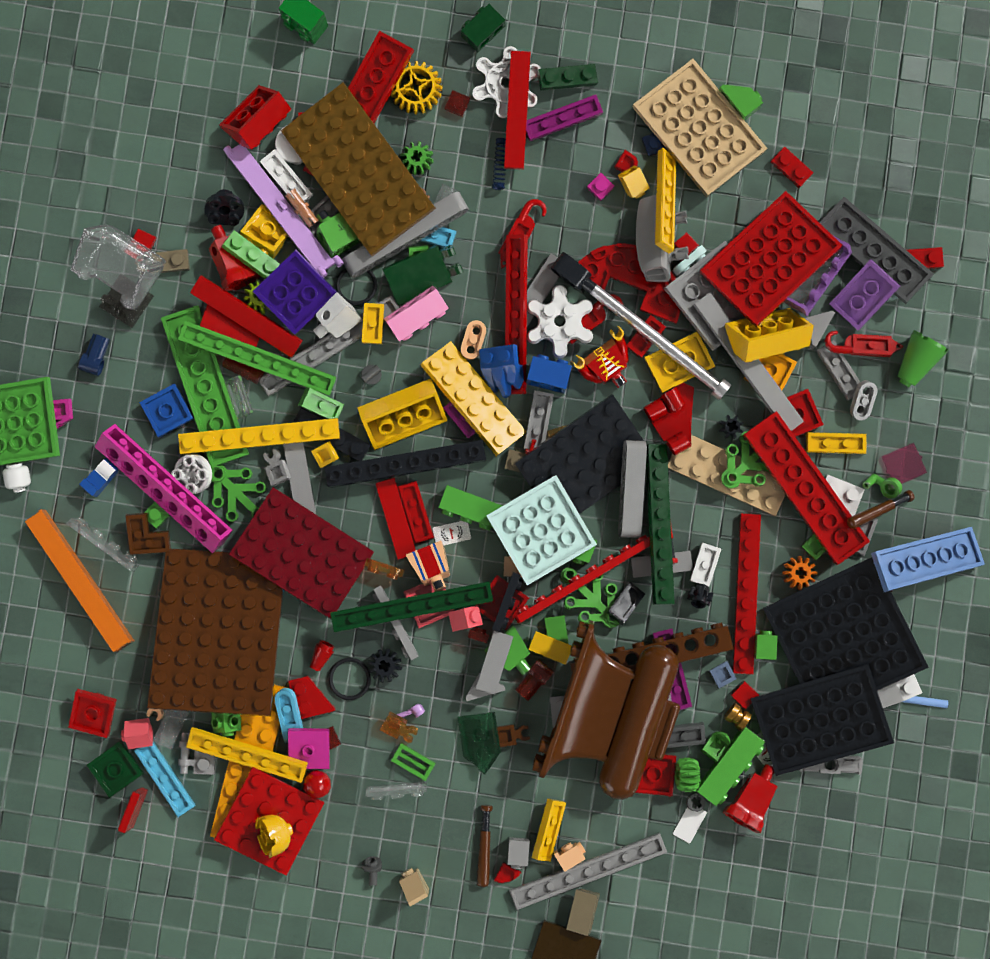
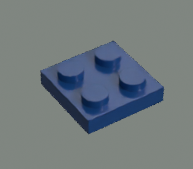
[139,383,194,438]

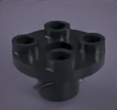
[204,189,244,226]

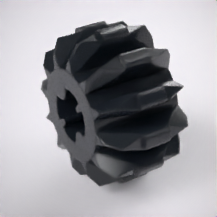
[368,649,402,683]

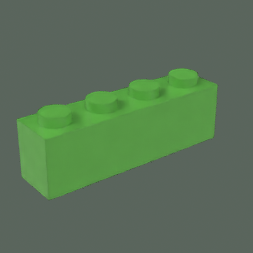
[696,727,765,806]

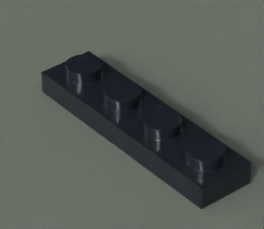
[292,407,371,461]

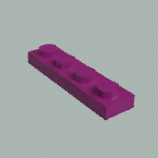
[526,94,603,142]
[653,628,692,710]

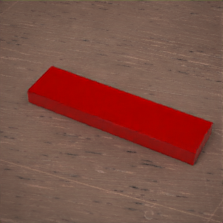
[375,478,416,560]

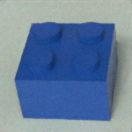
[526,354,572,394]

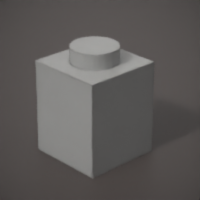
[507,837,530,869]

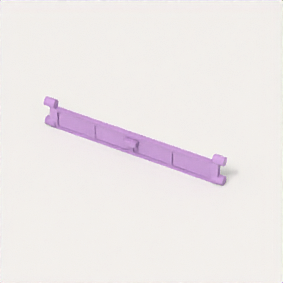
[223,144,344,278]

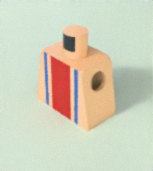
[406,540,450,592]

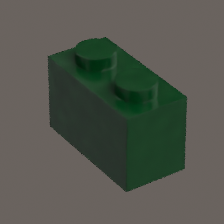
[461,4,506,53]

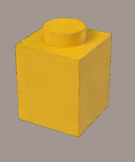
[618,165,650,199]

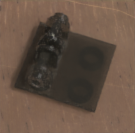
[99,274,154,328]

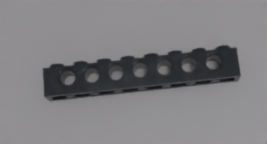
[325,440,486,488]

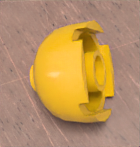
[255,814,293,858]

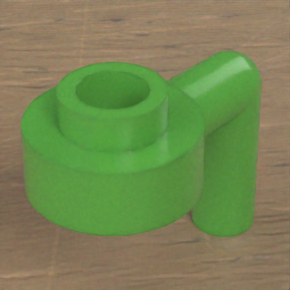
[862,474,902,499]

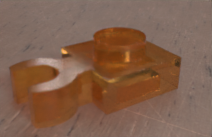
[380,712,418,743]

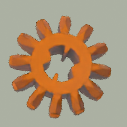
[782,556,817,590]

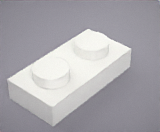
[689,543,721,587]

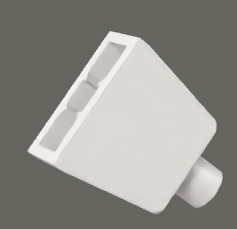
[313,292,363,339]

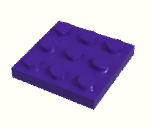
[253,250,337,335]

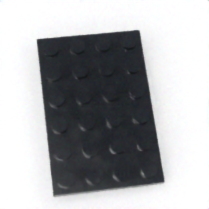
[514,394,644,514]
[751,664,894,776]

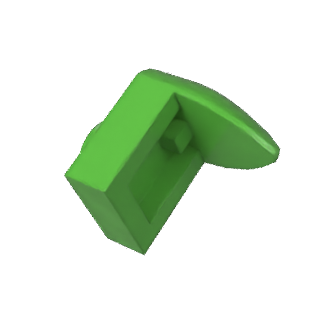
[700,731,731,763]

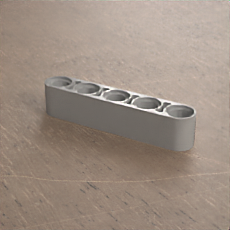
[618,440,647,538]

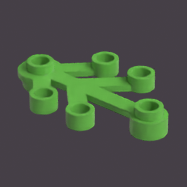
[721,431,771,489]
[211,465,267,522]
[559,567,620,628]

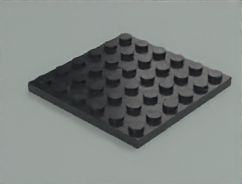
[763,557,929,691]

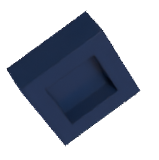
[642,133,667,157]

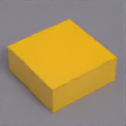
[311,441,339,468]

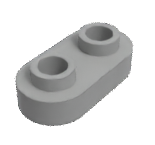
[850,380,877,420]

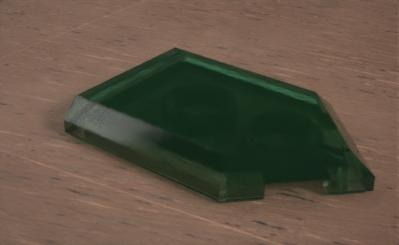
[457,712,501,775]

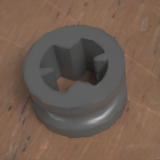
[686,793,706,812]

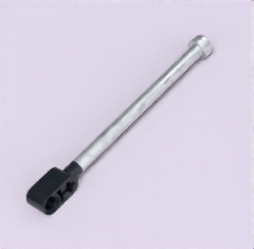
[550,252,731,400]

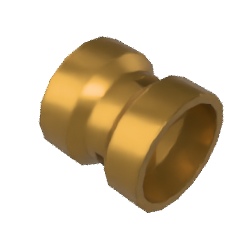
[724,703,752,731]

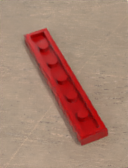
[504,51,531,170]
[190,275,303,358]

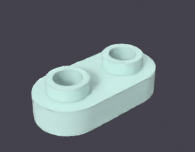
[672,245,707,277]

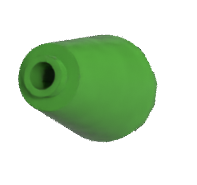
[897,330,949,387]

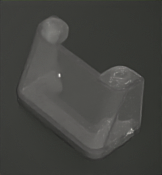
[70,225,166,309]

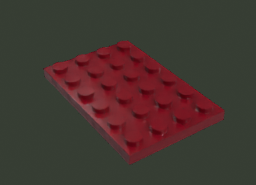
[229,487,374,620]

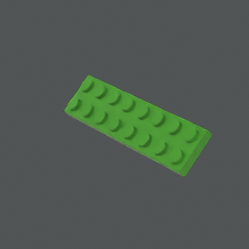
[161,305,250,467]

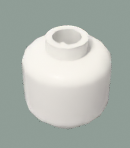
[2,462,31,493]

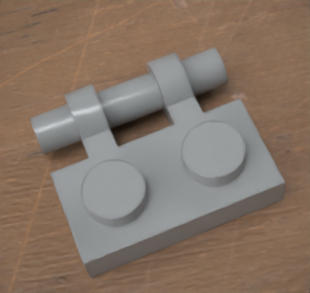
[178,732,217,775]

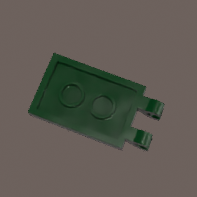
[382,245,463,305]

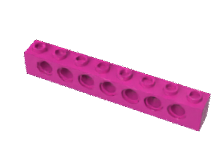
[95,424,233,553]

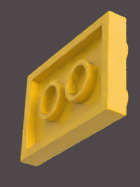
[644,332,715,393]

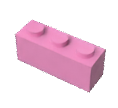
[384,286,449,341]

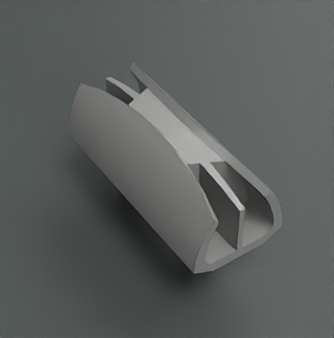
[636,195,689,282]

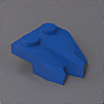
[479,344,524,398]

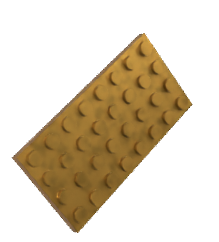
[281,82,436,257]

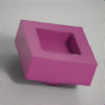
[587,173,615,201]

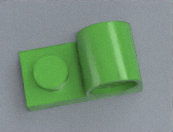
[298,387,344,419]

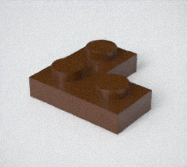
[125,513,171,555]

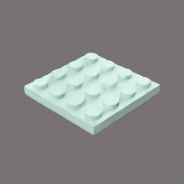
[486,475,597,585]

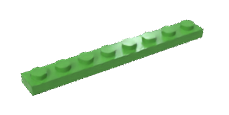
[178,321,336,396]

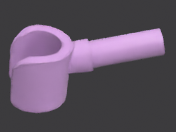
[396,704,425,719]

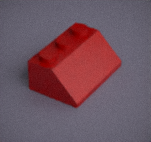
[219,85,291,150]

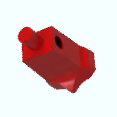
[208,225,261,291]
[722,764,778,833]

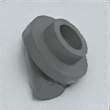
[361,365,382,385]

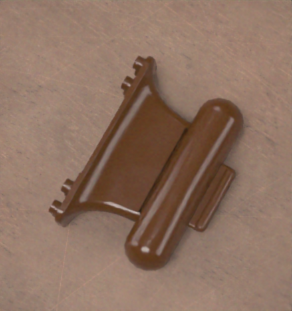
[532,620,680,800]

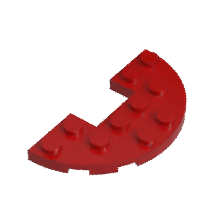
[578,243,680,324]

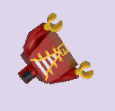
[570,326,629,388]

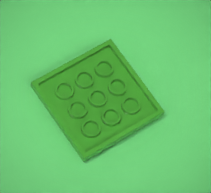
[0,377,60,466]

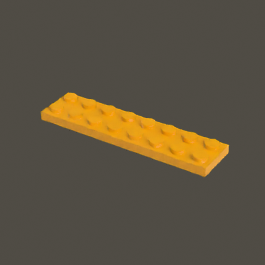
[210,684,288,838]

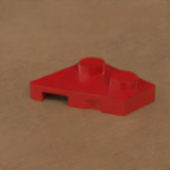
[288,676,336,719]

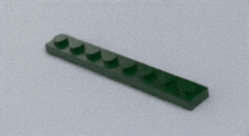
[646,444,675,605]
[330,582,493,632]

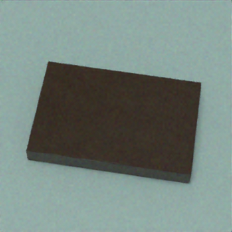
[531,920,602,959]

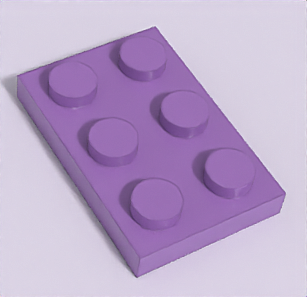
[829,259,901,331]

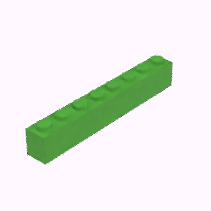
[438,485,597,566]

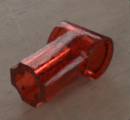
[515,659,554,701]

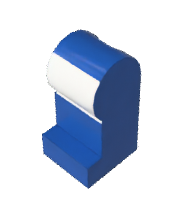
[79,458,119,497]

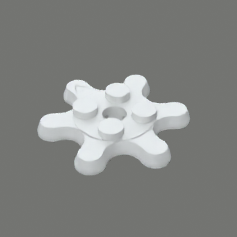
[472,46,541,118]
[527,285,593,359]

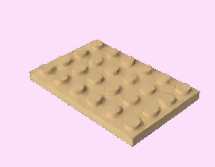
[632,59,768,197]

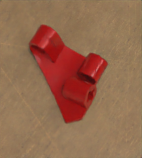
[643,383,694,456]

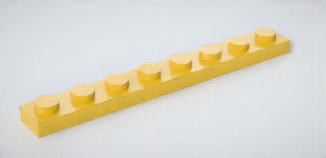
[178,418,340,455]

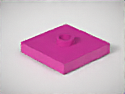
[288,728,330,769]

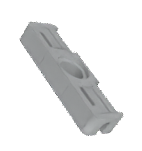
[799,755,862,775]

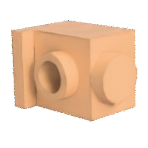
[553,842,586,872]

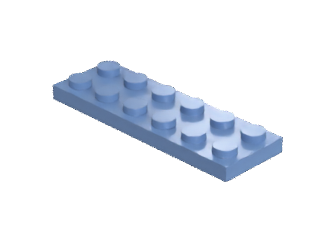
[871,527,985,592]

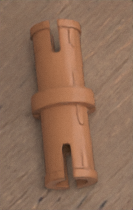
[285,189,319,228]

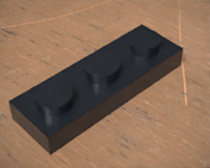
[492,572,523,632]

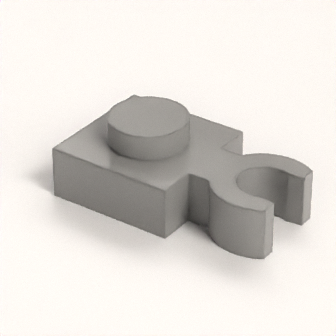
[263,449,291,486]

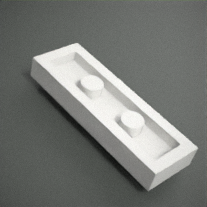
[260,149,313,202]

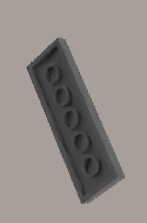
[819,197,934,304]

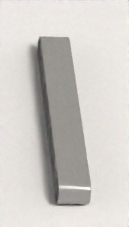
[342,192,469,278]

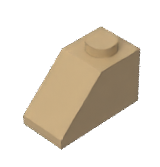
[399,868,429,906]

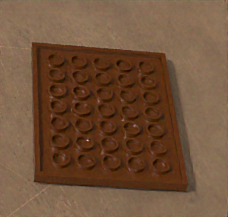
[147,549,283,717]

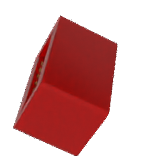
[674,232,699,262]

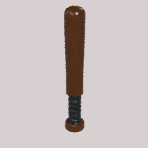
[847,490,915,529]
[477,805,493,887]

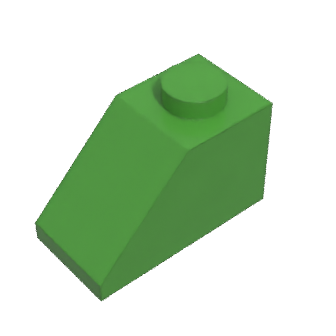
[719,85,763,121]

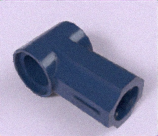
[78,334,110,376]

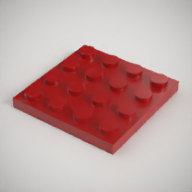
[214,767,324,876]

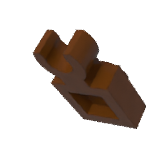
[494,724,530,748]

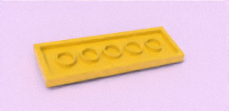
[420,341,526,457]

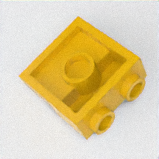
[240,204,288,259]

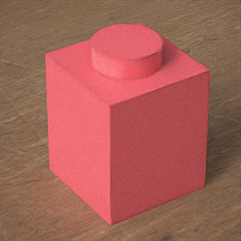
[448,605,483,632]
[121,718,153,749]

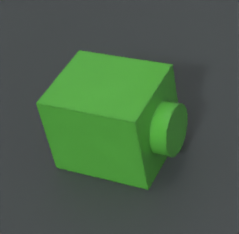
[754,630,778,660]

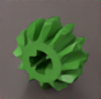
[400,141,434,176]
[675,758,701,792]

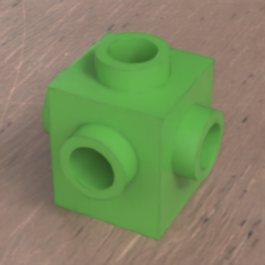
[211,713,241,736]

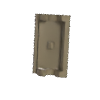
[566,888,600,936]

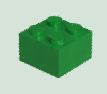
[279,0,328,44]

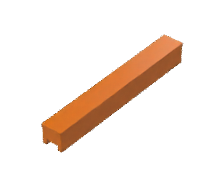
[25,509,134,652]

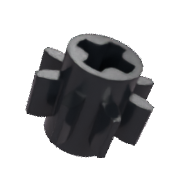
[719,415,744,439]
[687,584,713,609]

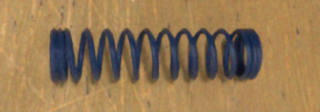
[492,138,506,190]

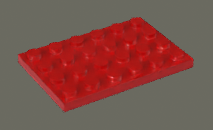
[700,191,843,327]

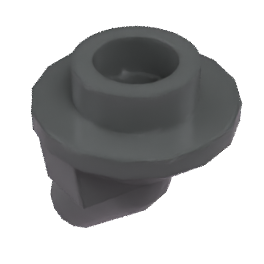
[362,856,382,886]

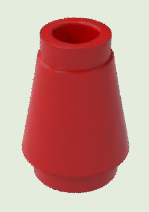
[309,640,334,671]

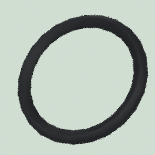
[336,268,377,306]
[329,658,371,700]

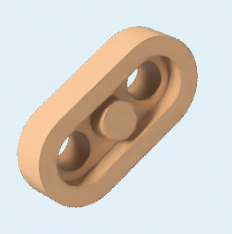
[461,320,486,360]

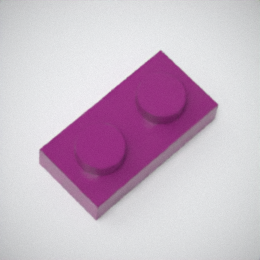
[443,402,476,439]

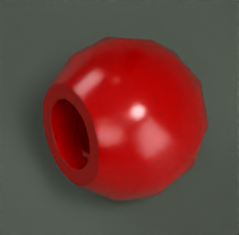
[303,770,331,799]

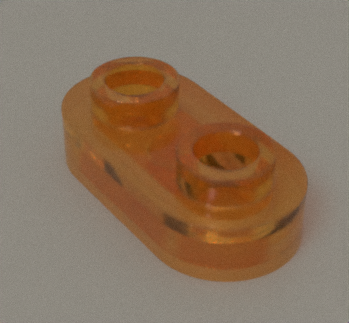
[365,558,405,580]

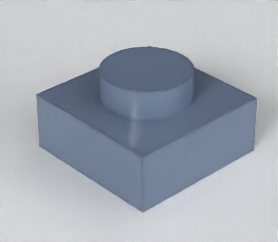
[709,661,737,688]

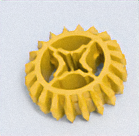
[391,61,443,115]

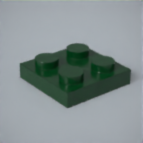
[87,741,144,798]

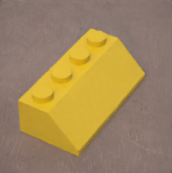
[725,308,814,362]
[357,378,448,450]

